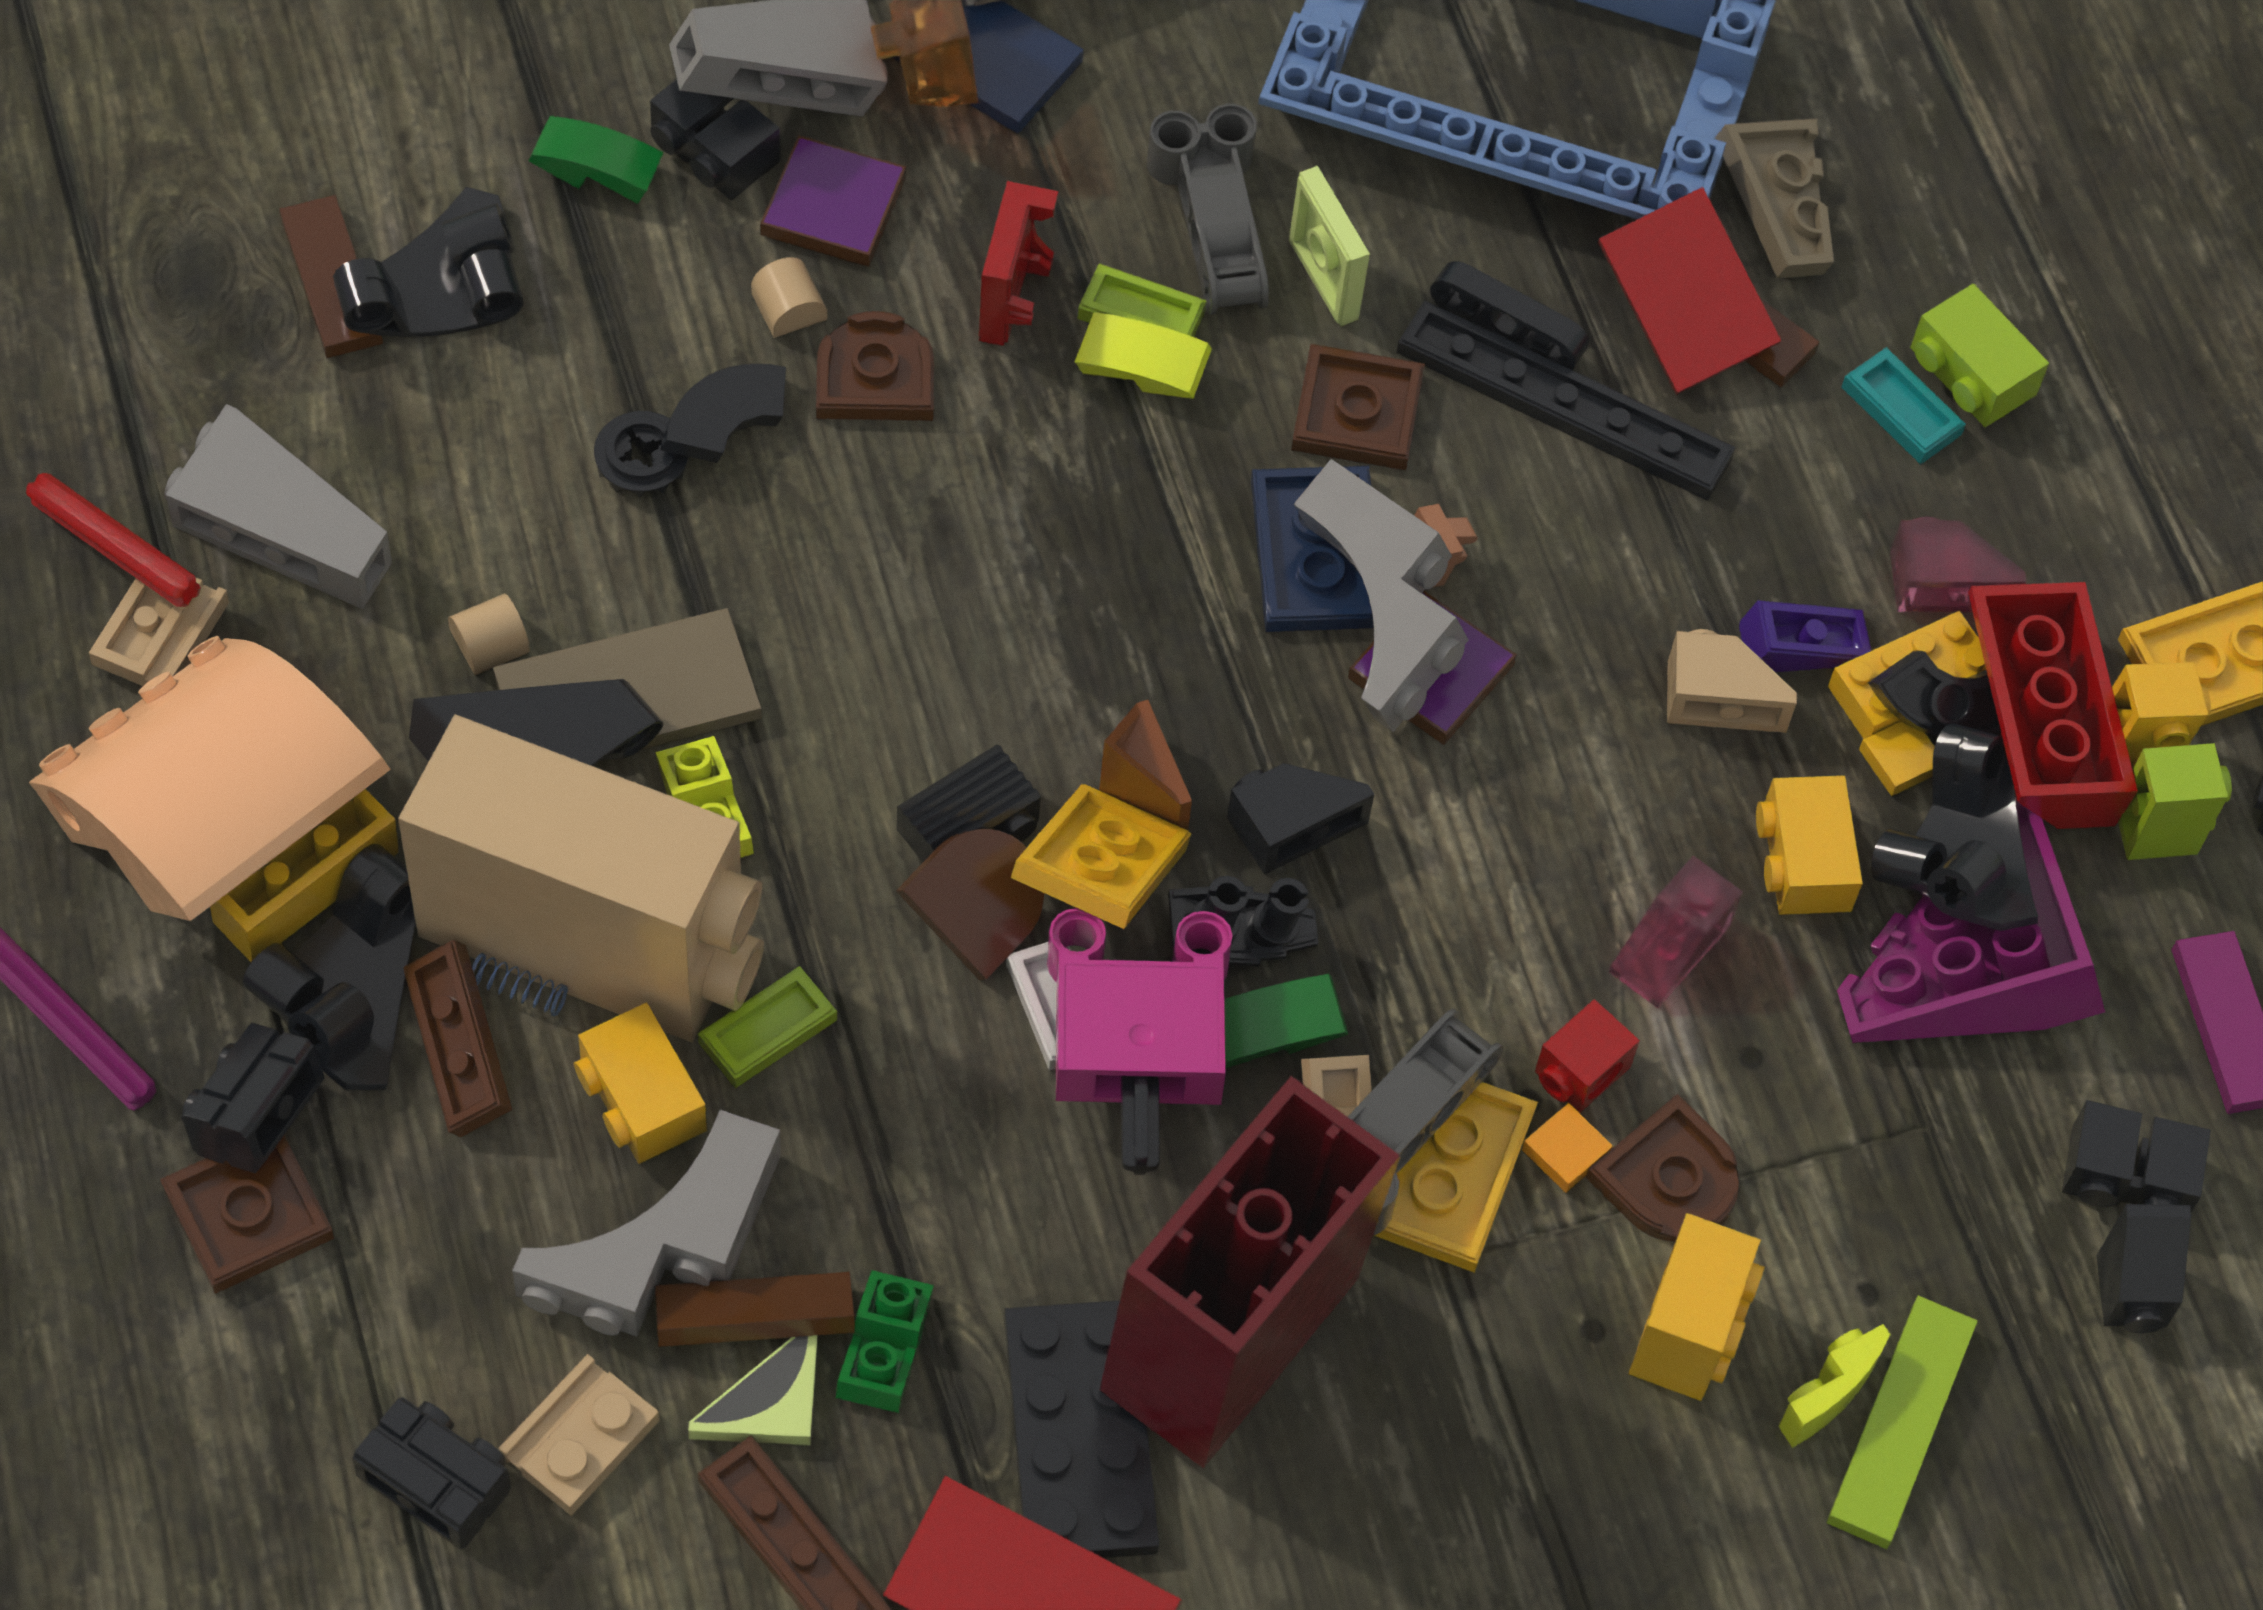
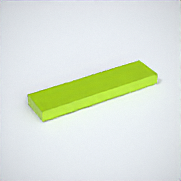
[1826,1295,1978,1549]

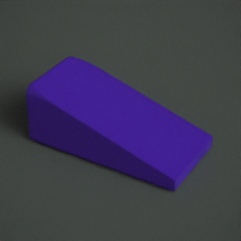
[1739,600,1871,672]

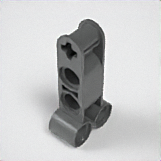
[1147,103,1269,315]
[1348,1008,1504,1235]

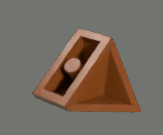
[1099,700,1192,830]

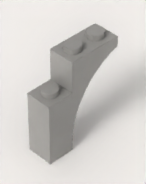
[1294,459,1469,732]
[512,1110,781,1337]

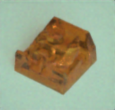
[870,0,978,107]

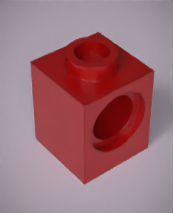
[1535,999,1640,1113]

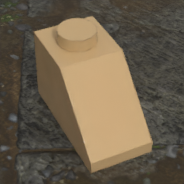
[1667,629,1797,733]

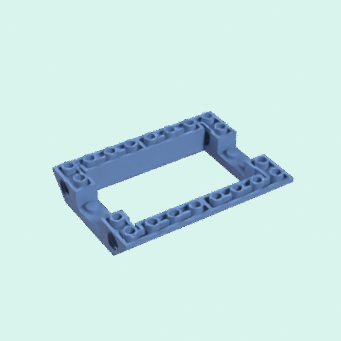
[1258,0,1776,219]

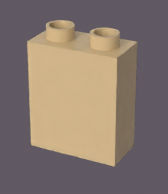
[398,714,764,1043]

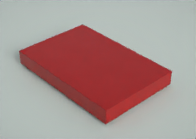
[1598,187,1781,395]

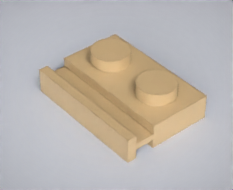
[89,577,229,686]
[498,1354,660,1516]

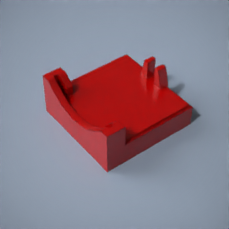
[979,181,1058,346]

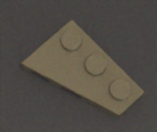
[1715,119,1834,278]

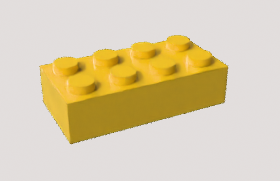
[1828,610,1986,739]

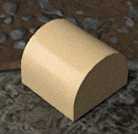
[751,257,827,338]
[448,593,530,675]

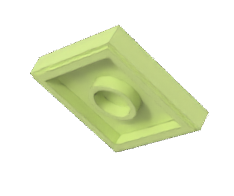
[1289,166,1370,326]

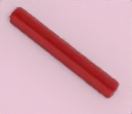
[26,473,201,607]

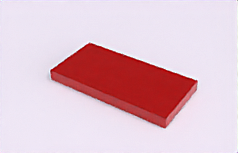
[883,1476,1183,1610]

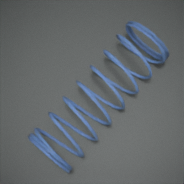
[472,953,568,1016]

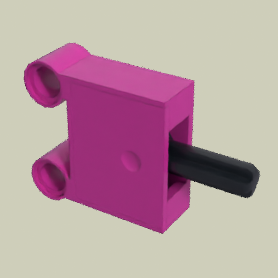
[1047,908,1232,1176]

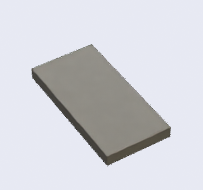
[493,608,762,749]

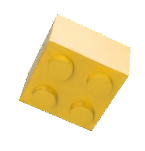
[1628,1213,1765,1401]

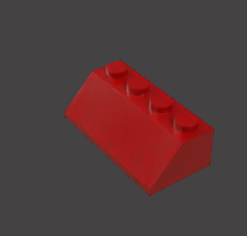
[1968,582,2138,829]

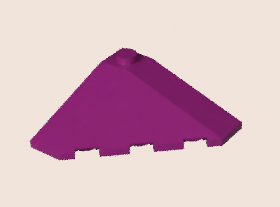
[1837,796,2105,1043]

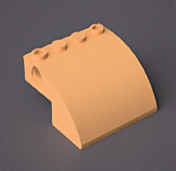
[29,636,391,921]

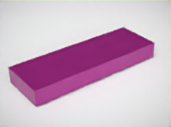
[2171,931,2263,1114]

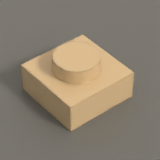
[1301,1055,1371,1117]

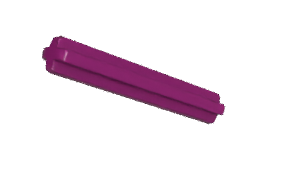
[0,927,157,1110]

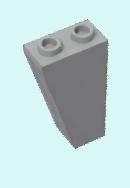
[669,0,887,117]
[164,404,392,609]

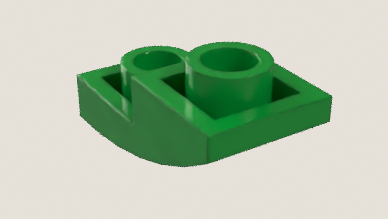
[528,116,664,204]
[1224,974,1348,1069]
[835,1270,934,1413]

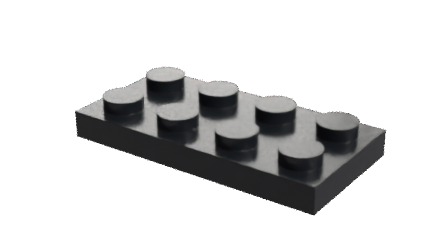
[1004,1300,1159,1558]

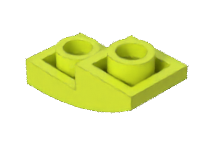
[1075,312,1212,399]
[655,736,754,858]
[1778,1324,1890,1448]

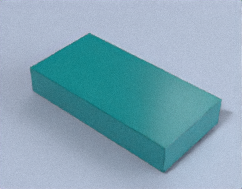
[1841,347,1966,465]

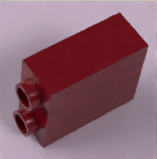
[1099,1076,1400,1469]

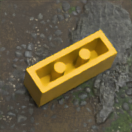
[210,789,399,962]

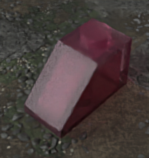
[1890,517,2026,612]
[1609,856,1743,1008]

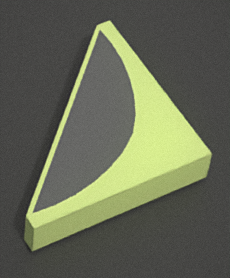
[688,1335,818,1445]

